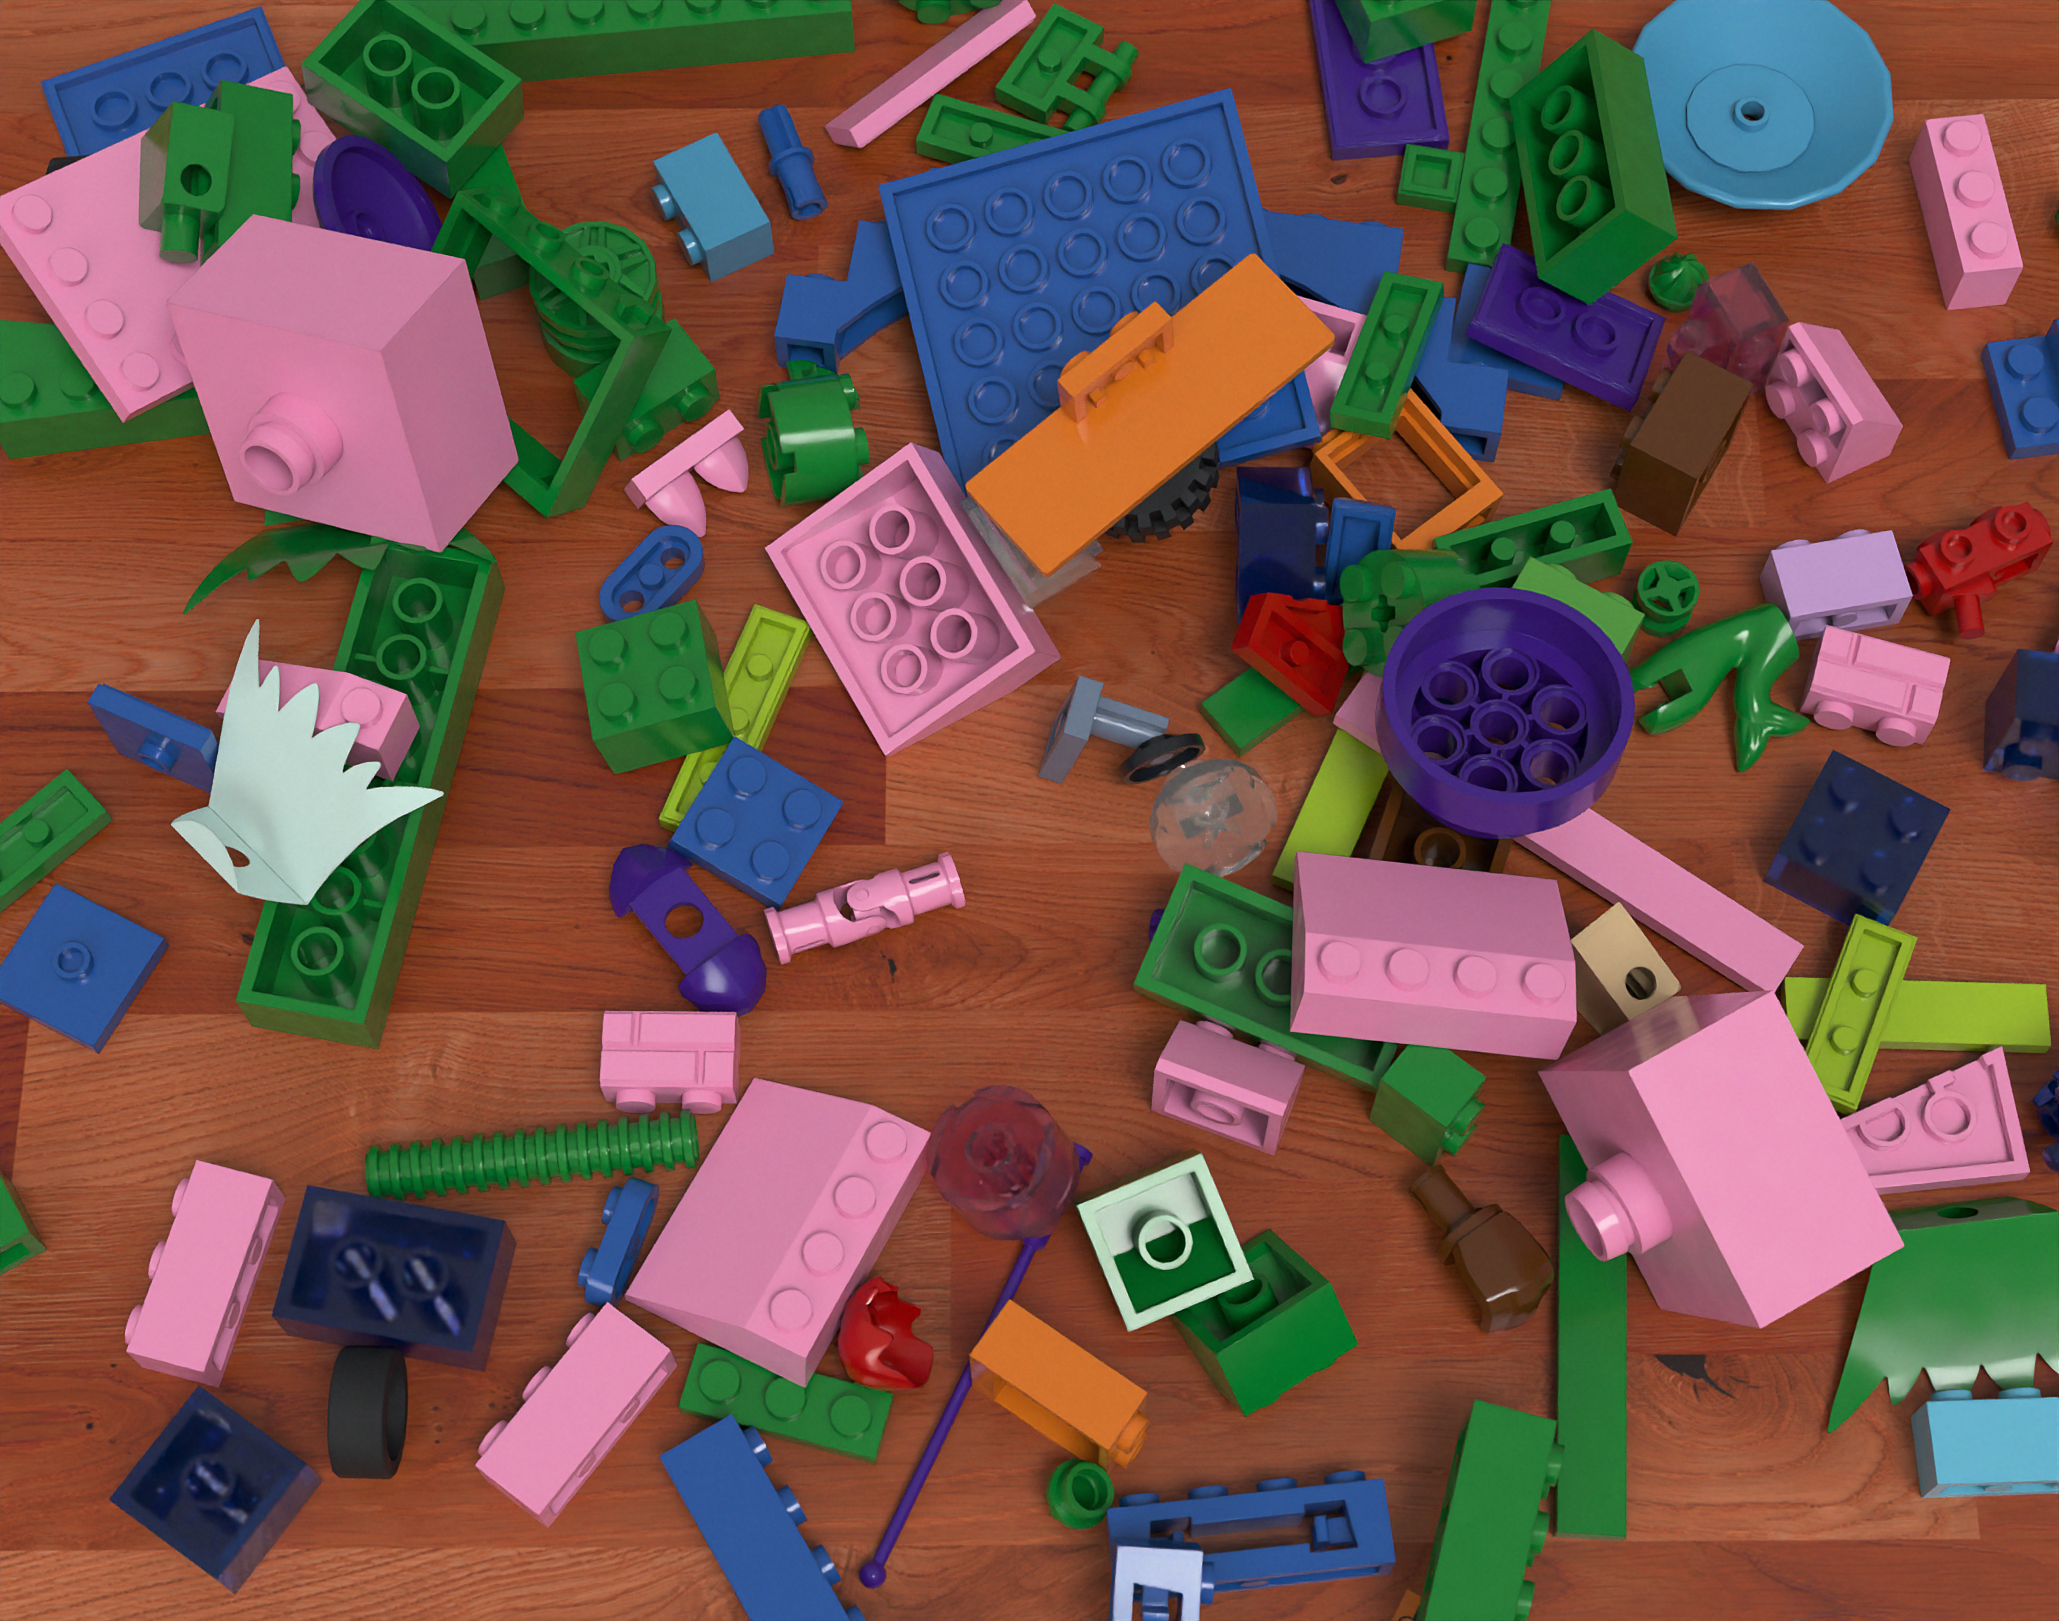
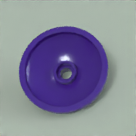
[312,135,442,252]

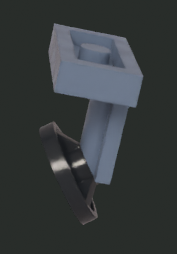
[1038,675,1206,785]

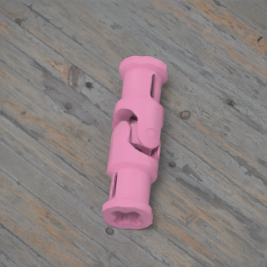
[764,851,966,965]

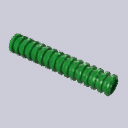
[365,1109,699,1205]

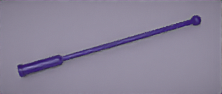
[859,1140,1093,1589]

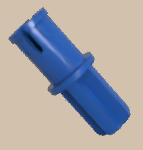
[758,104,828,220]

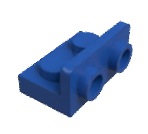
[1981,319,2059,460]

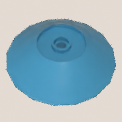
[1632,0,1894,210]

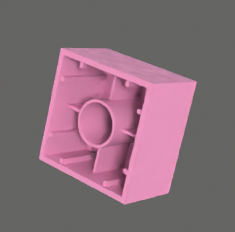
[165,214,519,553]
[1538,990,1905,1329]

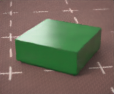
[1396,144,1465,214]

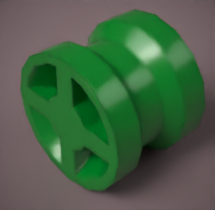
[1631,560,1700,638]

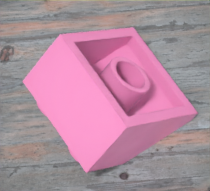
[1151,1020,1305,1156]

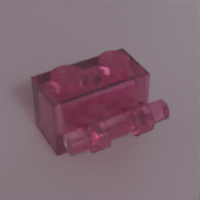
[1658,262,1789,395]

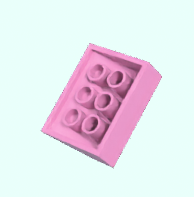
[765,442,1062,756]
[1290,851,1577,1060]
[625,1078,932,1388]

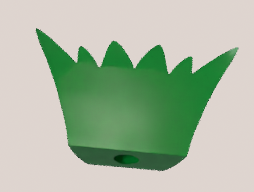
[183,509,497,615]
[1827,1196,2059,1434]

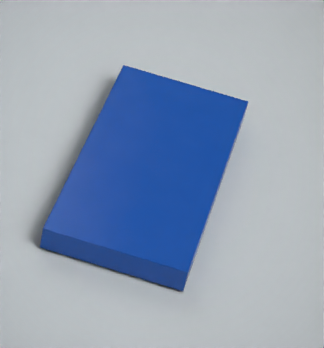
[40,6,285,157]

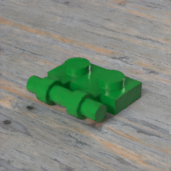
[995,3,1139,132]

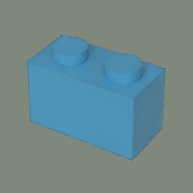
[650,132,774,282]

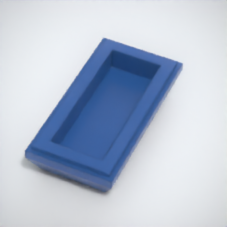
[1320,497,1396,606]

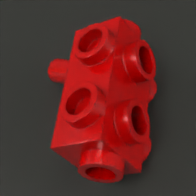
[1904,501,2054,639]

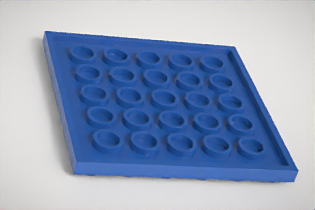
[878,88,1322,531]

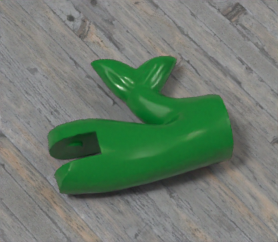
[1629,601,1810,773]

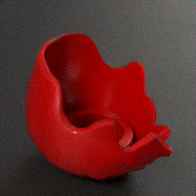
[838,1276,934,1391]

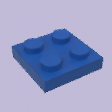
[667,736,844,912]

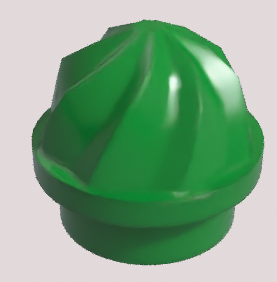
[1649,251,1710,313]
[1043,1459,1114,1530]

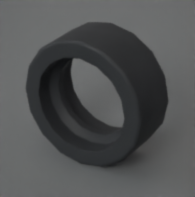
[327,1345,408,1479]

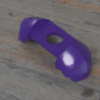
[609,844,767,1017]

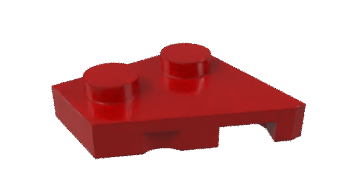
[1230,592,1350,716]

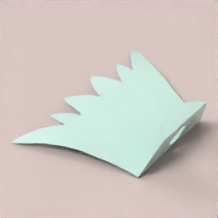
[170,619,444,905]

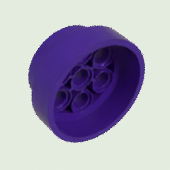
[1375,587,1635,839]

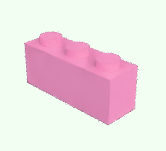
[1909,114,2024,310]
[125,1160,286,1388]
[475,1302,677,1528]

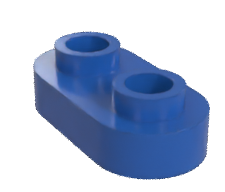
[599,525,705,623]
[577,1177,659,1308]

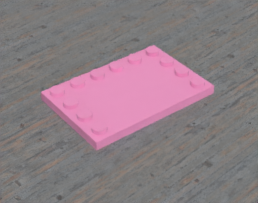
[0,66,336,423]

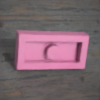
[623,409,749,538]

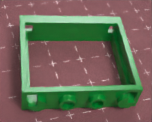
[431,185,673,518]

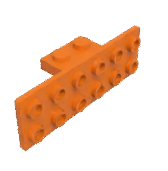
[965,254,1335,577]

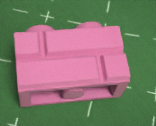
[1799,625,1950,747]
[600,1011,741,1114]

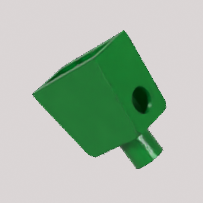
[138,101,235,263]

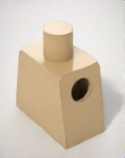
[1571,902,1681,1036]

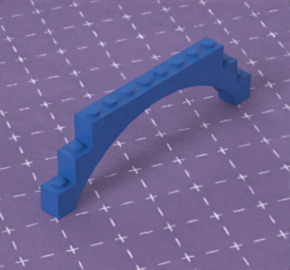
[774,167,1509,463]

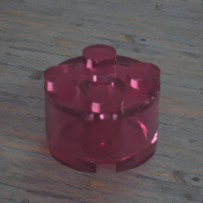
[926,1085,1080,1241]

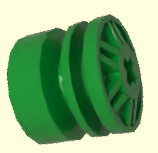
[529,221,666,378]

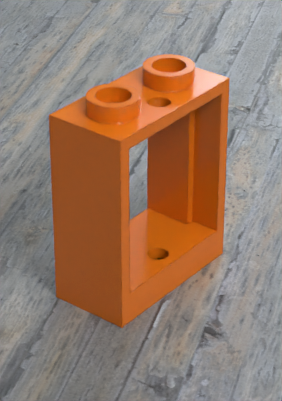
[1306,388,1504,550]
[969,1299,1151,1475]

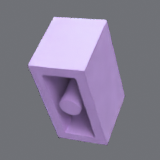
[1759,529,1913,641]

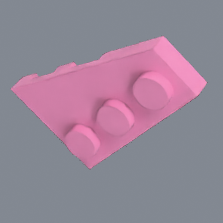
[1840,1046,2030,1195]

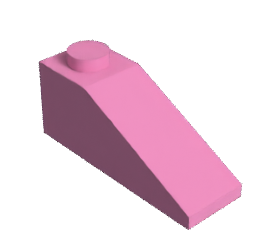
[216,659,420,781]

